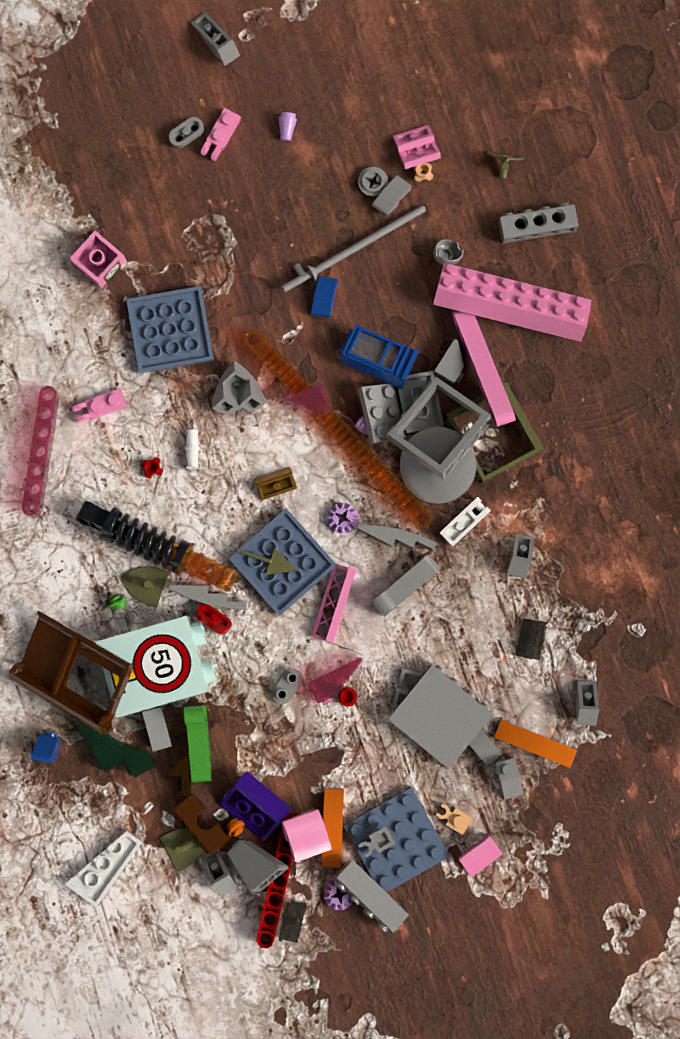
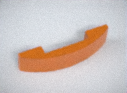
[322,788,344,868]

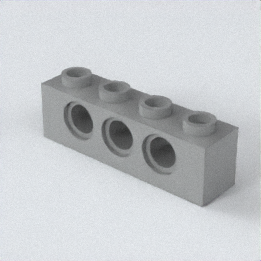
[498,203,579,244]

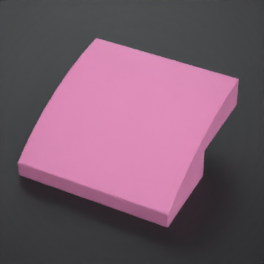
[393,125,441,169]
[281,809,331,862]

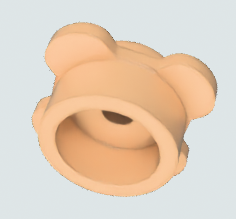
[414,163,433,182]

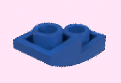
[311,276,338,318]

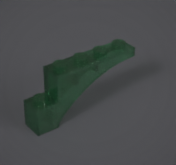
[70,716,157,778]

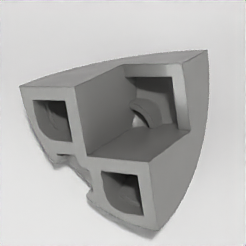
[212,361,266,414]

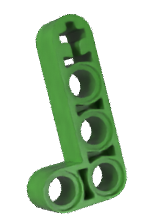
[184,705,212,783]

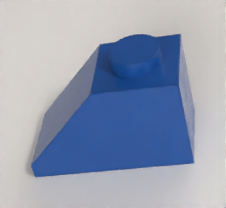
[31,731,61,763]

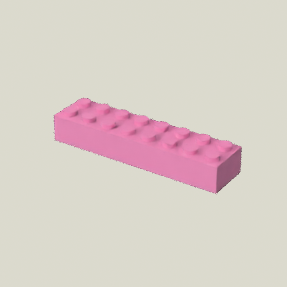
[433,263,592,342]

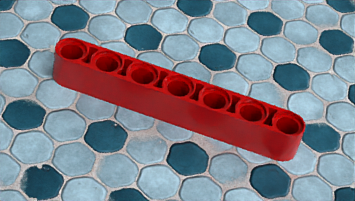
[256,812,299,949]

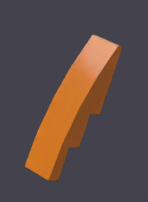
[494,720,577,768]

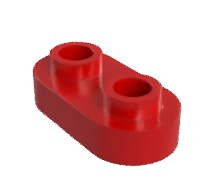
[195,604,232,634]

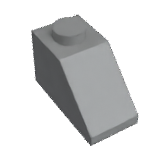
[434,339,465,386]
[507,533,534,579]
[575,681,599,726]
[494,757,523,800]
[200,851,238,898]

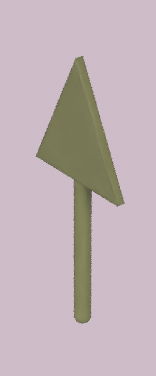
[235,548,297,575]

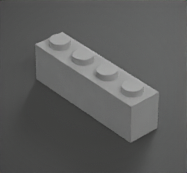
[333,860,409,933]

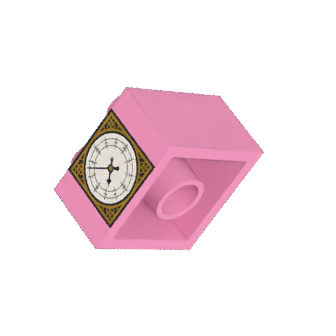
[70,231,127,288]

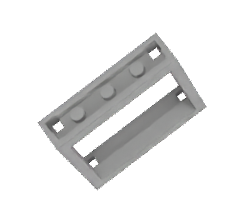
[388,377,492,480]

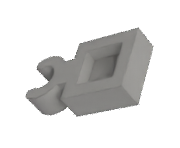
[358,826,396,857]

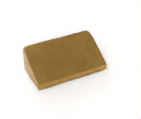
[254,467,297,501]

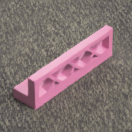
[311,564,356,643]

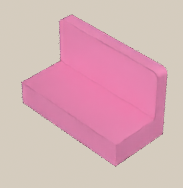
[458,835,502,877]

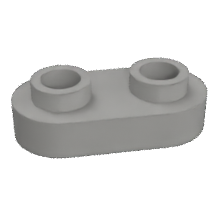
[169,117,204,148]
[273,669,303,704]

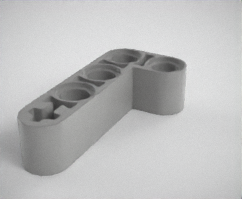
[372,554,441,617]

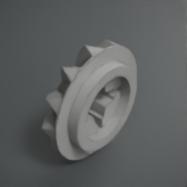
[358,167,388,197]

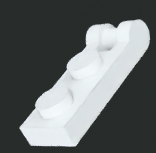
[439,497,491,547]

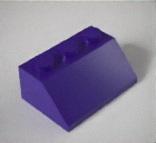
[219,771,292,842]

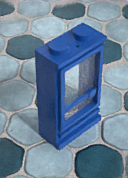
[339,323,419,389]

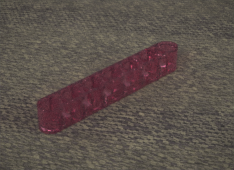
[22,386,60,518]

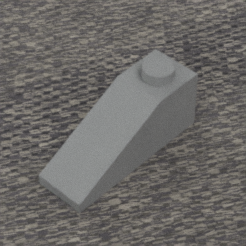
[191,12,240,66]

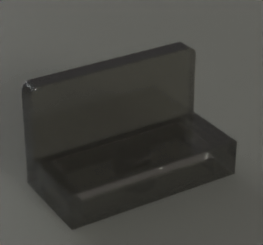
[515,618,548,661]
[278,899,307,943]

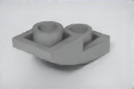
[372,176,412,216]
[142,706,171,752]
[469,729,503,767]

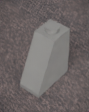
[227,840,288,892]

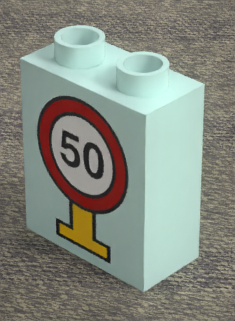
[96,616,218,718]

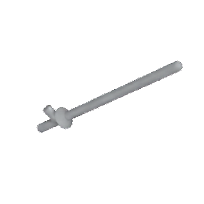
[282,206,426,292]

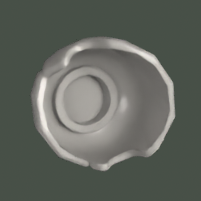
[433,240,464,266]

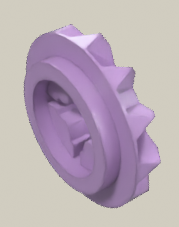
[327,503,358,533]
[324,879,353,910]

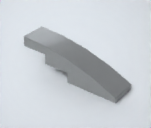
[358,525,437,551]
[169,585,247,610]

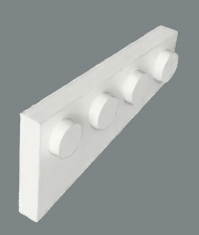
[64,830,143,907]

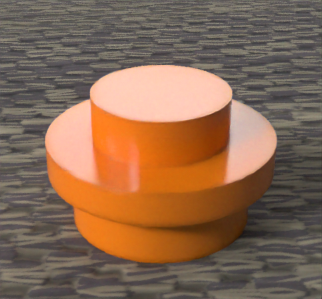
[226,818,244,836]

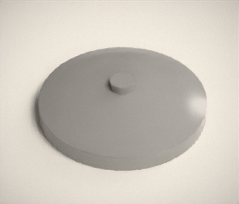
[400,427,477,504]

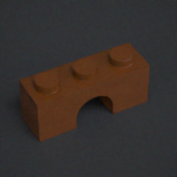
[174,794,232,855]

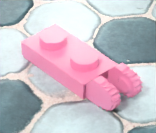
[200,108,241,161]
[71,388,128,423]

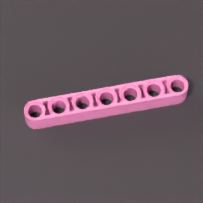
[452,310,515,427]

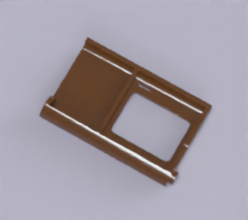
[8,611,133,734]

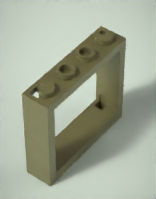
[444,382,544,483]

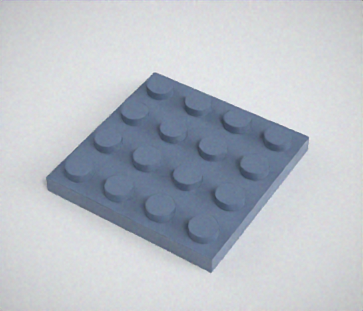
[126,286,214,374]
[229,508,337,616]
[344,787,450,893]

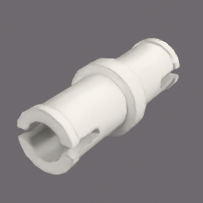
[184,429,200,469]

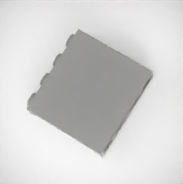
[388,664,493,769]

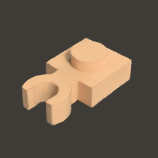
[436,803,472,835]

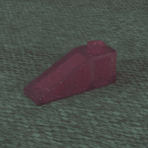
[308,657,362,706]

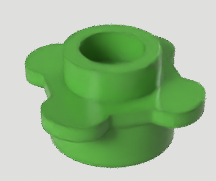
[108,594,127,611]

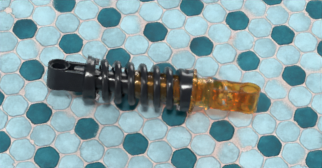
[76,501,239,592]

